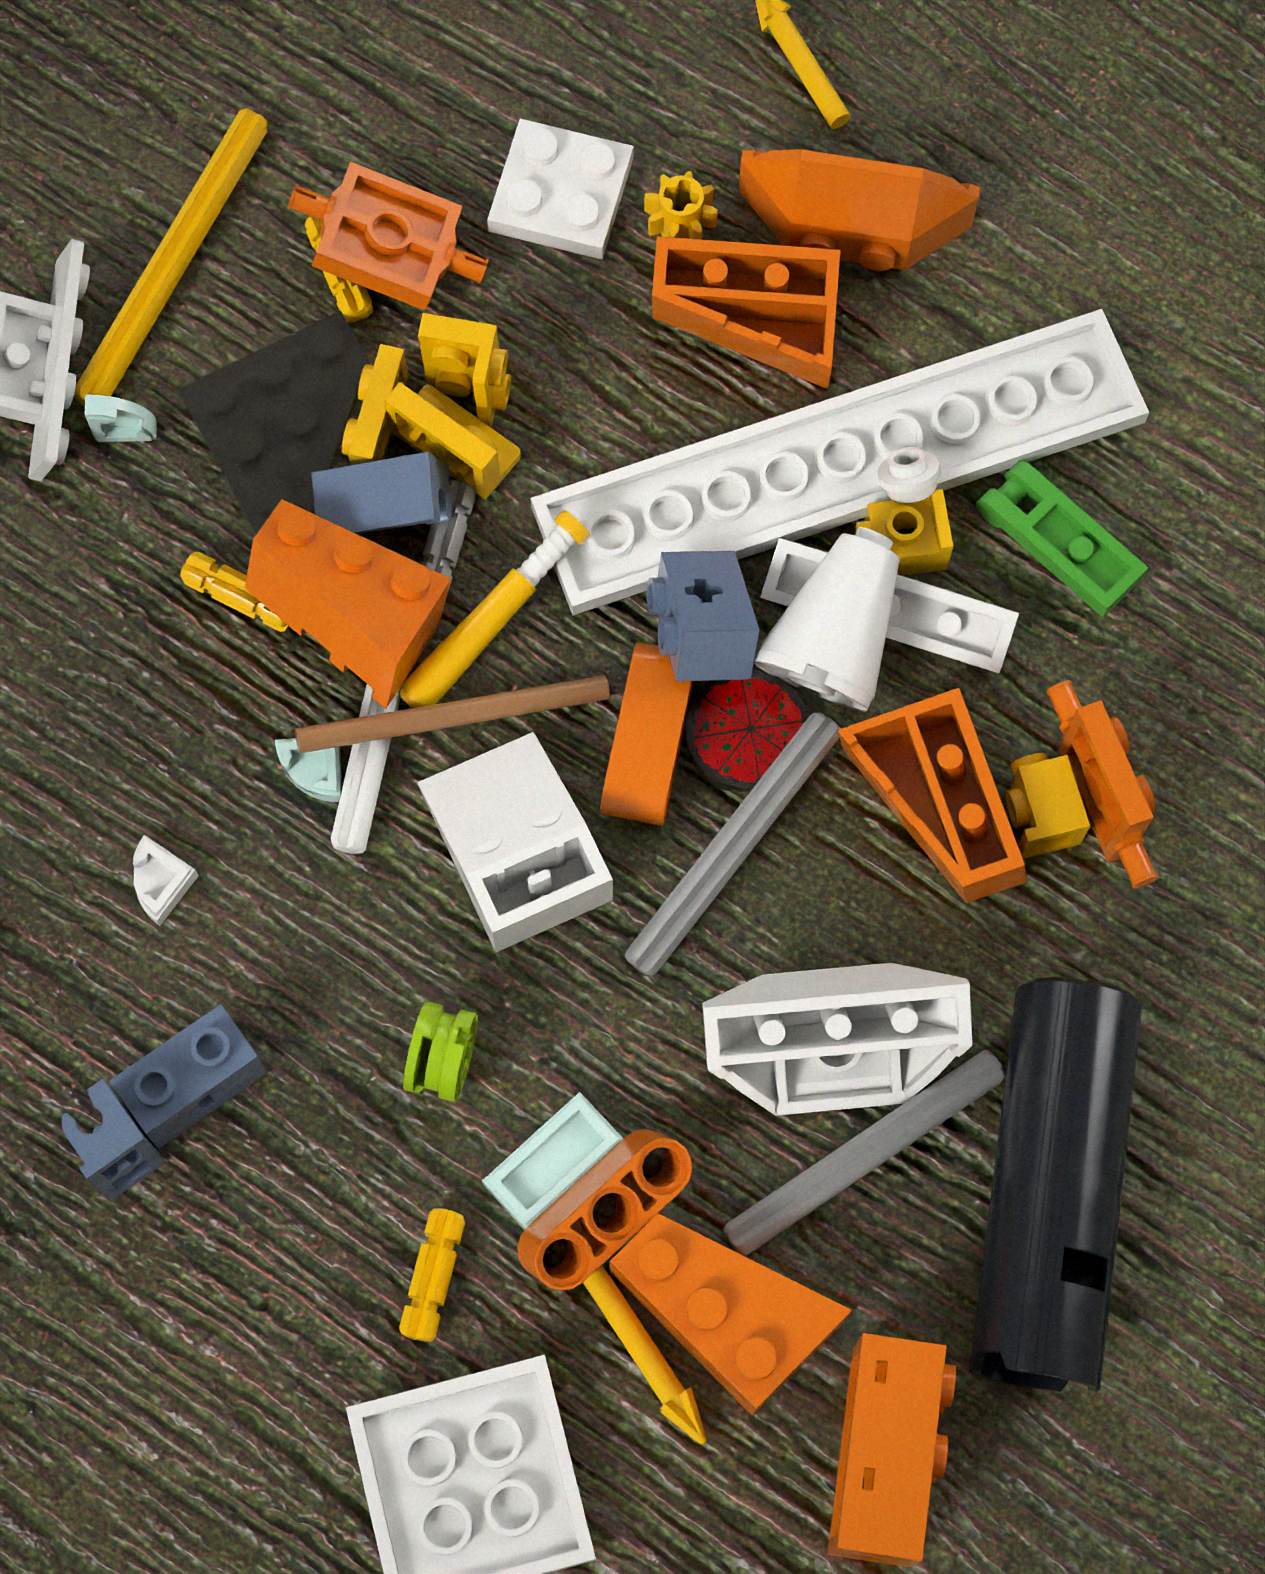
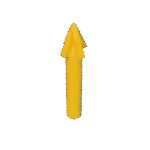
[755,0,851,129]
[583,1266,707,1444]

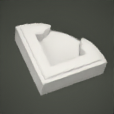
[133,835,199,926]

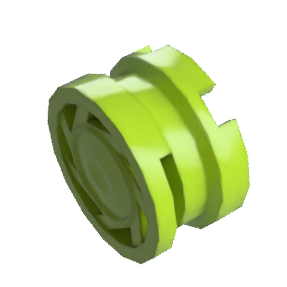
[403,1001,478,1103]

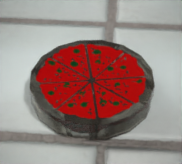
[685,670,809,793]

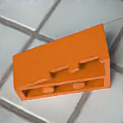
[245,499,451,709]
[837,688,1027,903]

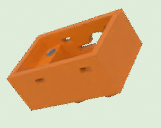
[827,1333,956,1567]

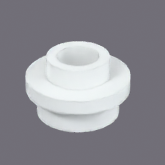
[878,447,941,503]

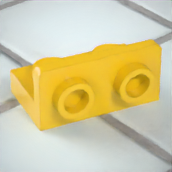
[418,313,511,427]
[384,382,521,500]

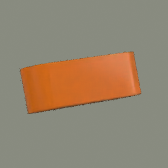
[600,641,694,826]
[517,1129,692,1291]

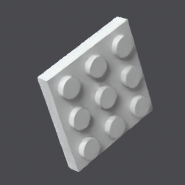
[346,1355,596,1574]

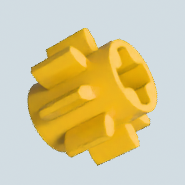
[644,171,718,240]

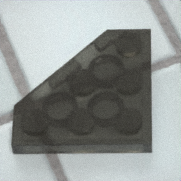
[178,310,369,535]

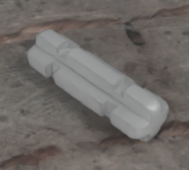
[420,480,475,591]

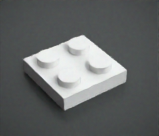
[487,119,634,259]

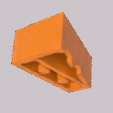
[652,236,841,389]
[610,1213,852,1417]

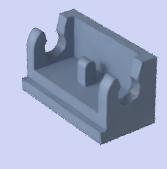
[311,452,451,534]
[62,1079,165,1201]

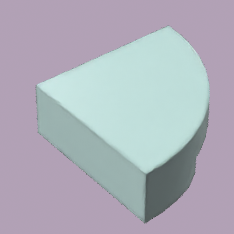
[85,395,157,442]
[275,738,342,802]

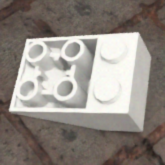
[418,732,613,952]

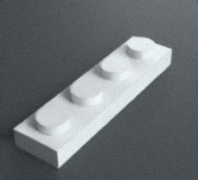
[760,538,1019,673]

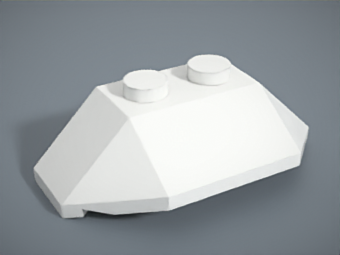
[702,963,972,1116]

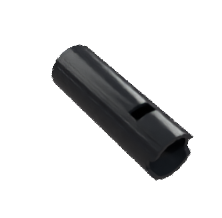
[969,977,1142,1392]

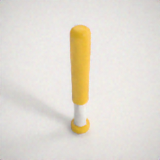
[399,510,590,708]

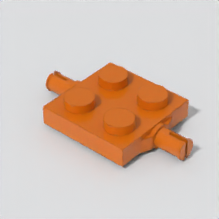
[287,162,489,311]
[1046,680,1159,889]

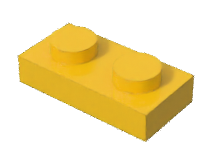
[342,344,409,465]

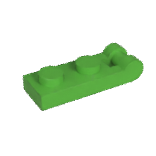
[976,460,1148,618]

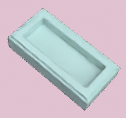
[482,1092,623,1230]

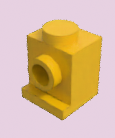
[856,489,953,576]
[1005,753,1090,859]

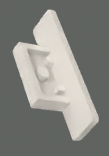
[0,239,90,481]

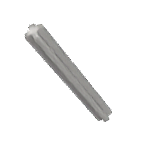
[625,712,840,976]
[723,1050,1006,1256]

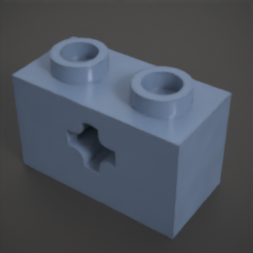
[647,551,759,681]
[110,1004,267,1149]

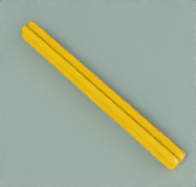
[74,108,267,406]

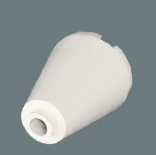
[754,527,900,712]

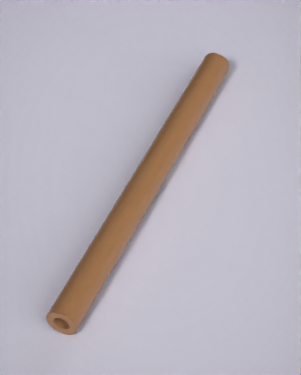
[295,675,610,754]

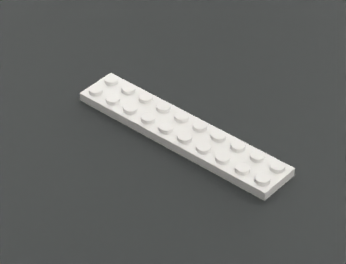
[531,309,1149,615]

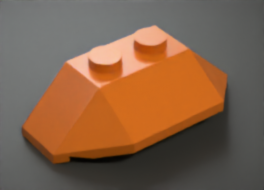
[739,149,980,271]

